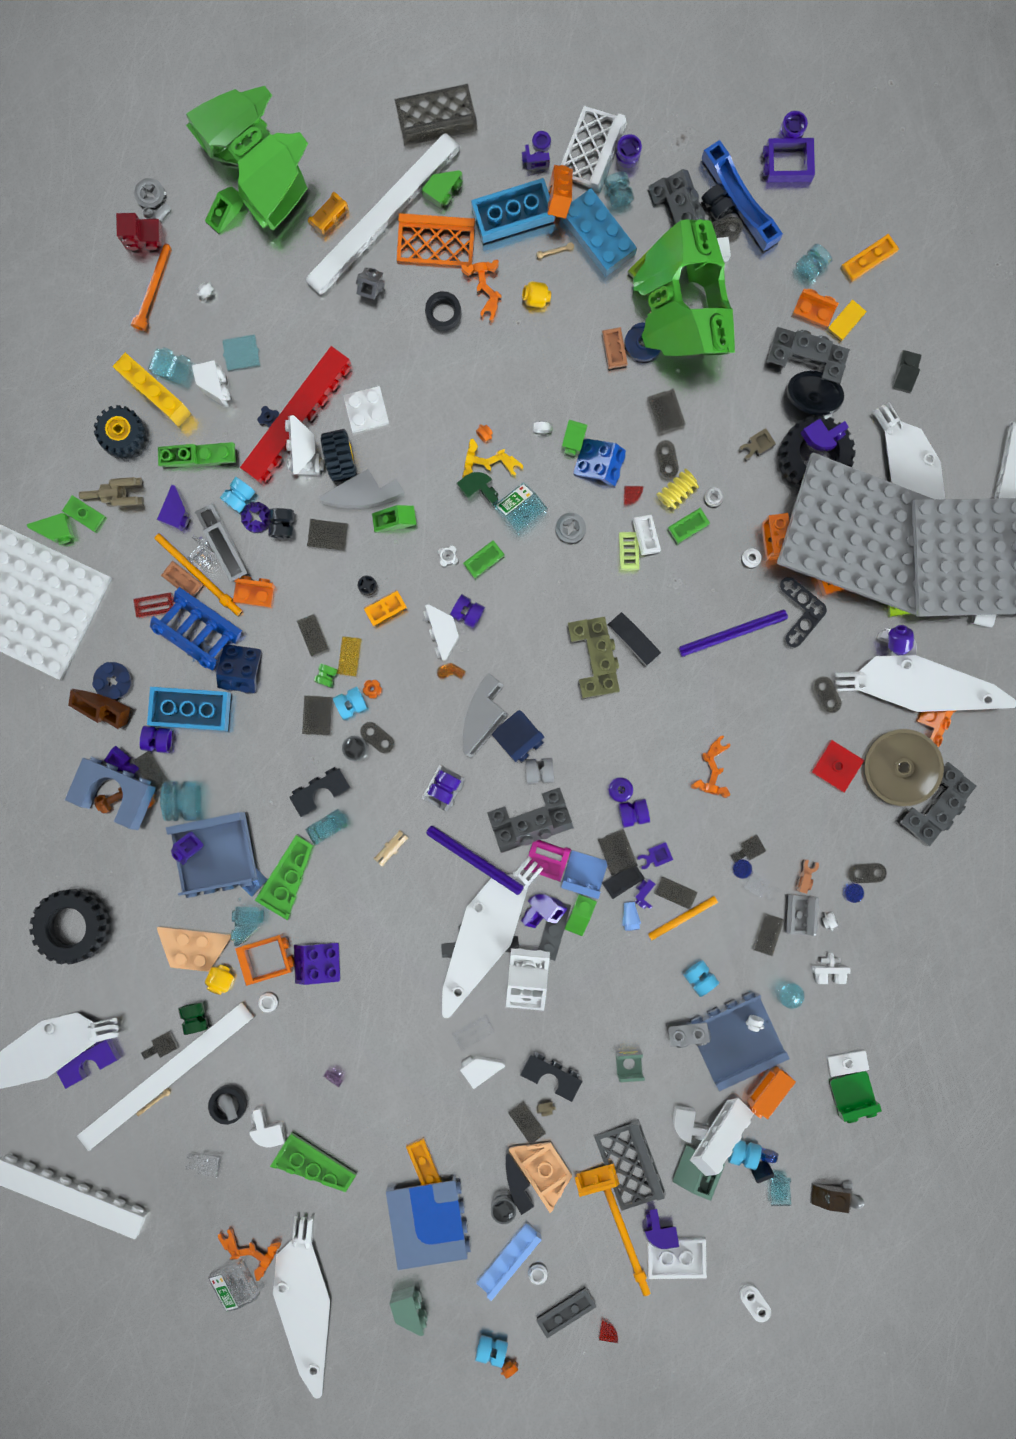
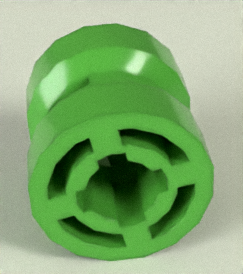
[314,663,338,688]

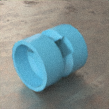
[220,477,255,513]
[333,686,368,720]
[683,960,720,997]
[728,1140,762,1170]
[475,1335,508,1368]

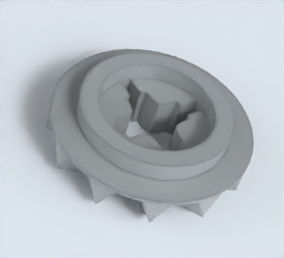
[134,178,165,208]
[556,512,586,543]

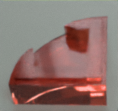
[624,486,644,506]
[598,1319,618,1343]

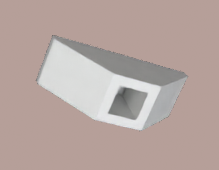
[285,415,315,474]
[423,604,459,662]

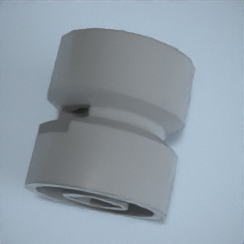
[525,758,554,784]

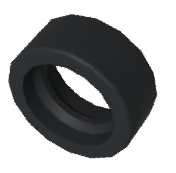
[425,291,461,330]
[208,1085,247,1125]

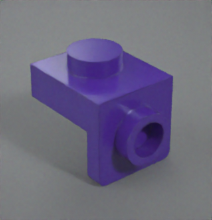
[634,879,656,909]

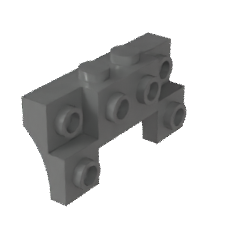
[648,169,705,223]
[767,327,850,385]
[900,762,977,846]
[487,788,574,853]

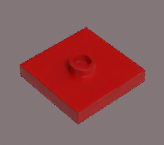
[811,740,864,793]

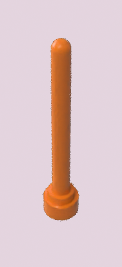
[131,244,170,331]

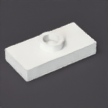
[632,514,661,555]
[827,1050,869,1077]

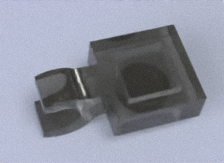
[730,834,766,862]
[141,1031,178,1060]

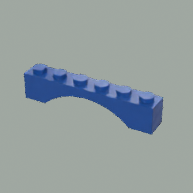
[701,140,783,251]

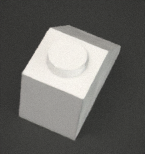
[460,1056,505,1089]

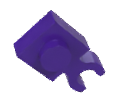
[104,746,139,774]
[637,842,673,869]

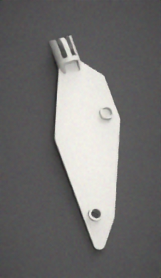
[873,402,945,499]
[835,655,1016,712]
[442,856,544,1018]
[0,1012,119,1089]
[273,1216,330,1399]

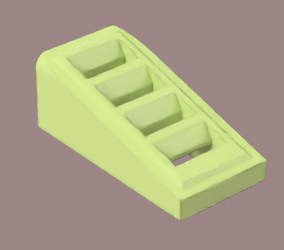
[619,532,640,571]

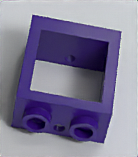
[763,138,815,183]

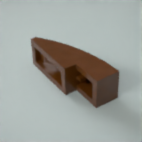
[68,689,130,729]

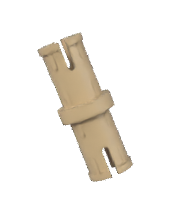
[374,830,408,867]

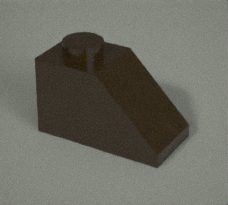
[812,1184,852,1213]

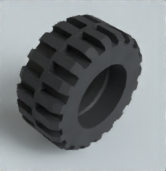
[779,415,856,489]
[29,889,109,965]

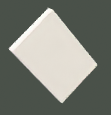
[647,1237,707,1279]

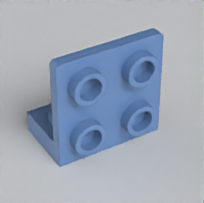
[561,851,608,899]

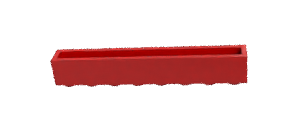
[240,346,351,484]

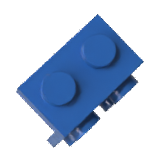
[574,439,626,486]

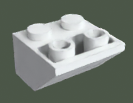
[192,360,231,407]

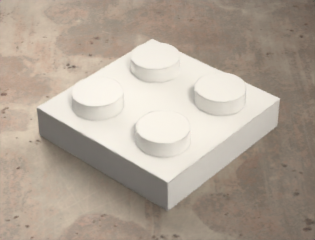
[343,386,389,433]

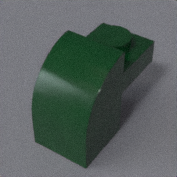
[456,472,499,507]

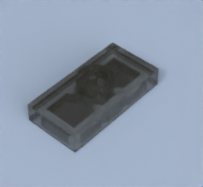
[297,614,329,657]
[654,876,698,910]
[753,913,784,956]
[508,1101,546,1145]

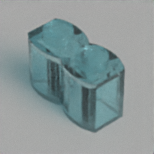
[148,347,193,387]

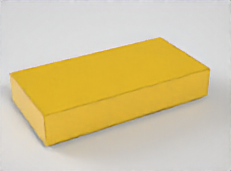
[827,299,867,341]

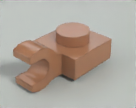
[796,859,819,894]

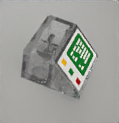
[208,1258,261,1312]

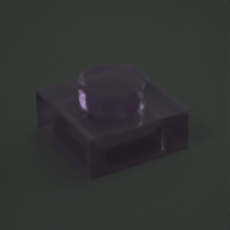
[323,1067,345,1087]

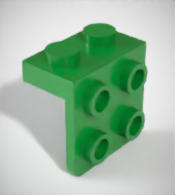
[830,1071,882,1123]

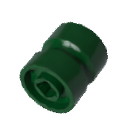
[178,1002,209,1035]

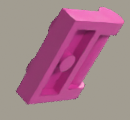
[524,840,571,882]

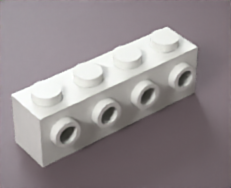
[690,1098,754,1176]

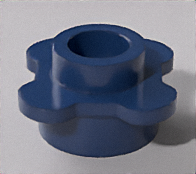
[257,406,279,428]

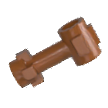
[94,787,123,813]

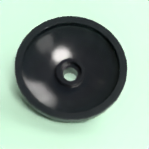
[787,371,844,415]

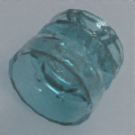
[160,781,201,821]

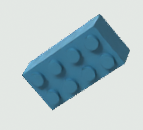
[471,178,555,243]
[560,188,637,277]
[147,687,231,731]

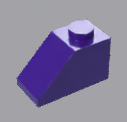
[157,485,189,531]

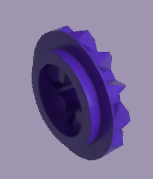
[241,502,271,532]

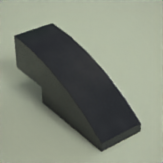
[607,612,661,666]
[506,1149,534,1215]

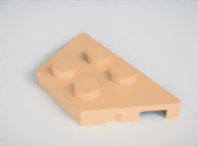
[157,926,232,972]
[509,1142,572,1213]

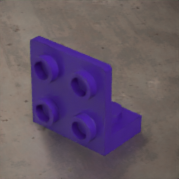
[294,943,340,985]

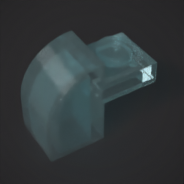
[305,809,348,845]

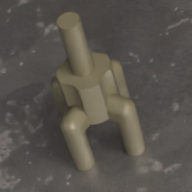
[79,477,144,506]

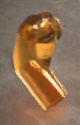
[437,663,466,679]

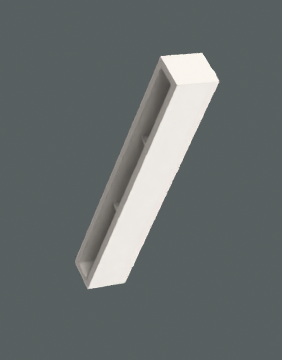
[0,1155,148,1239]

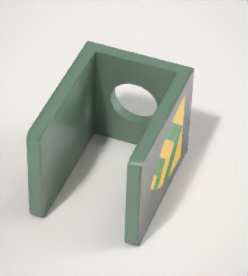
[616,1050,645,1082]

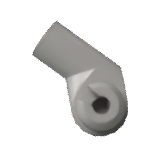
[142,202,171,221]
[219,1095,238,1121]
[843,1182,865,1209]

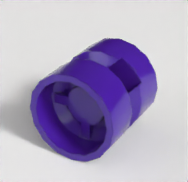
[779,111,808,138]
[616,134,642,168]
[450,594,485,629]
[140,725,172,753]
[427,769,461,805]
[618,798,650,828]

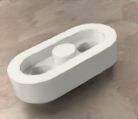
[740,1284,771,1322]

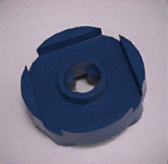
[625,322,660,362]
[92,662,133,700]

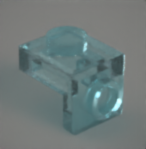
[769,1175,791,1206]

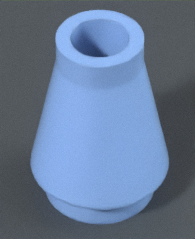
[622,902,641,931]

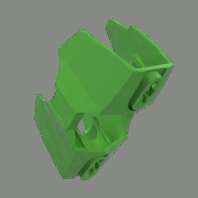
[186,86,308,230]
[633,219,735,356]

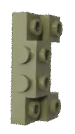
[568,616,620,699]

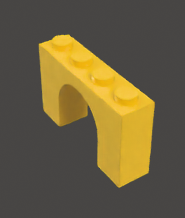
[112,352,191,428]

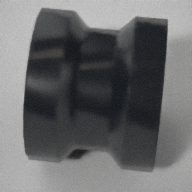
[357,575,378,596]

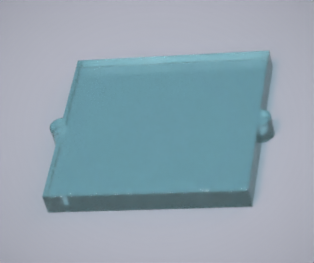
[222,334,260,371]

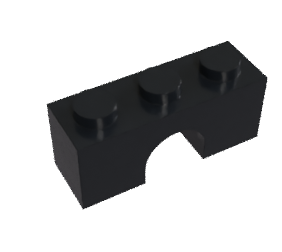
[289,767,352,817]
[520,1051,583,1102]

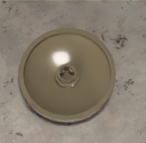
[865,729,944,806]

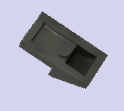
[892,350,922,393]

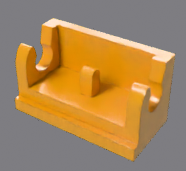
[308,191,349,236]
[364,589,407,626]
[575,1163,620,1197]

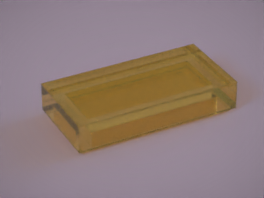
[337,636,362,677]

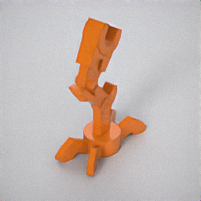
[461,260,502,322]
[691,736,730,798]
[218,1228,281,1281]

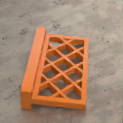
[397,213,475,267]

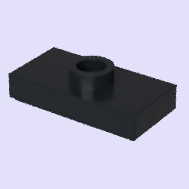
[602,862,645,899]

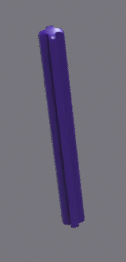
[679,609,788,656]
[426,826,524,895]

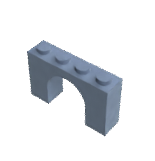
[65,756,156,830]

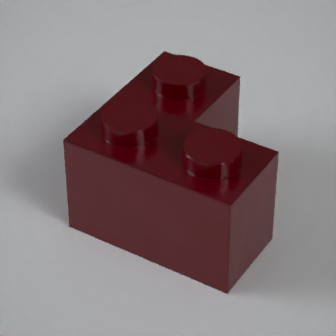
[116,213,163,251]

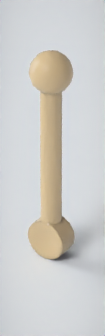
[536,242,574,259]
[136,1089,170,1116]

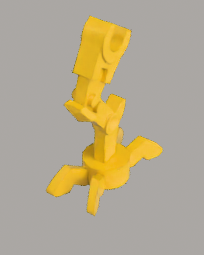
[462,439,523,478]

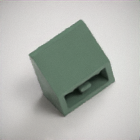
[672,1145,725,1201]
[390,1286,428,1336]

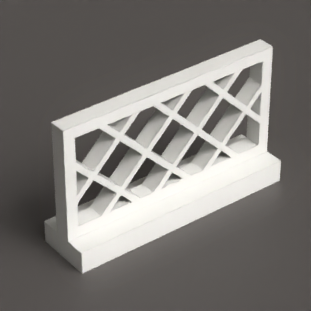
[561,106,627,193]

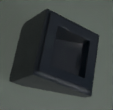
[750,1159,775,1184]

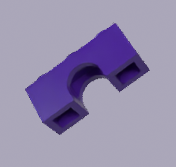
[56,1039,121,1089]

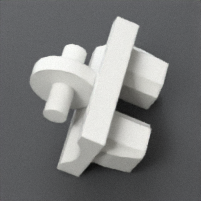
[812,953,850,984]

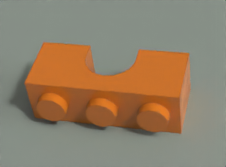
[548,165,573,219]

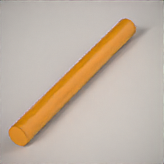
[648,896,718,941]

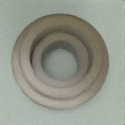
[537,1102,556,1117]

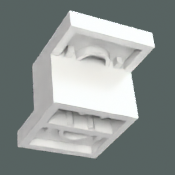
[506,948,550,1011]

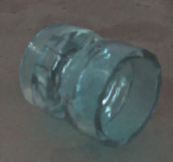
[604,172,634,208]
[796,244,832,281]
[775,980,805,1009]

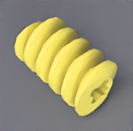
[656,468,699,509]

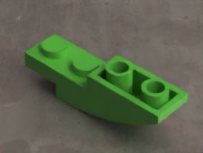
[158,442,236,467]

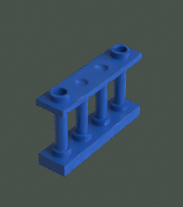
[150,587,242,671]

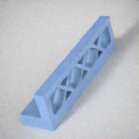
[476,1222,542,1301]

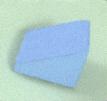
[239,868,267,897]

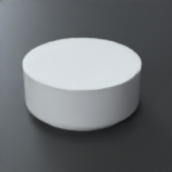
[533,422,553,433]

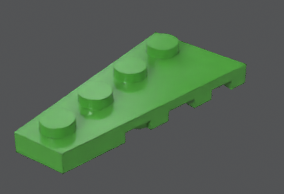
[255,835,313,921]
[270,1132,357,1192]

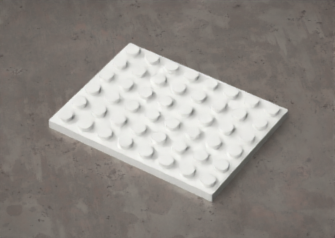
[0,524,112,681]

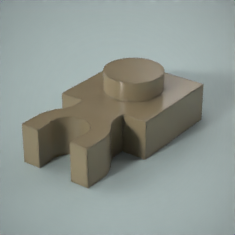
[739,428,776,460]

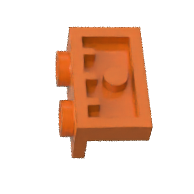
[792,289,839,329]
[233,576,275,608]

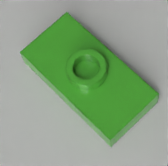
[62,495,105,532]
[668,507,710,544]
[463,540,505,579]

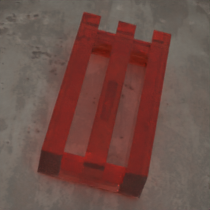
[133,592,174,618]

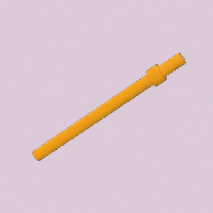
[154,533,242,616]
[603,1188,651,1296]

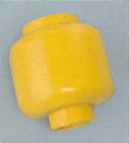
[522,281,551,308]
[205,965,234,995]

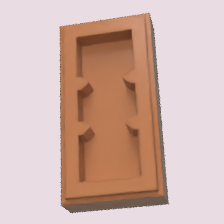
[602,327,628,369]
[161,560,203,597]

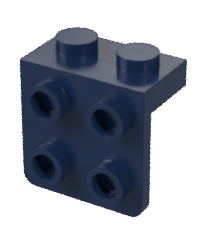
[216,644,261,693]
[492,710,545,763]

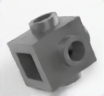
[356,267,385,300]

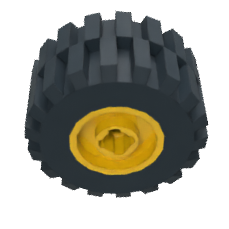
[94,405,145,457]
[320,429,356,481]

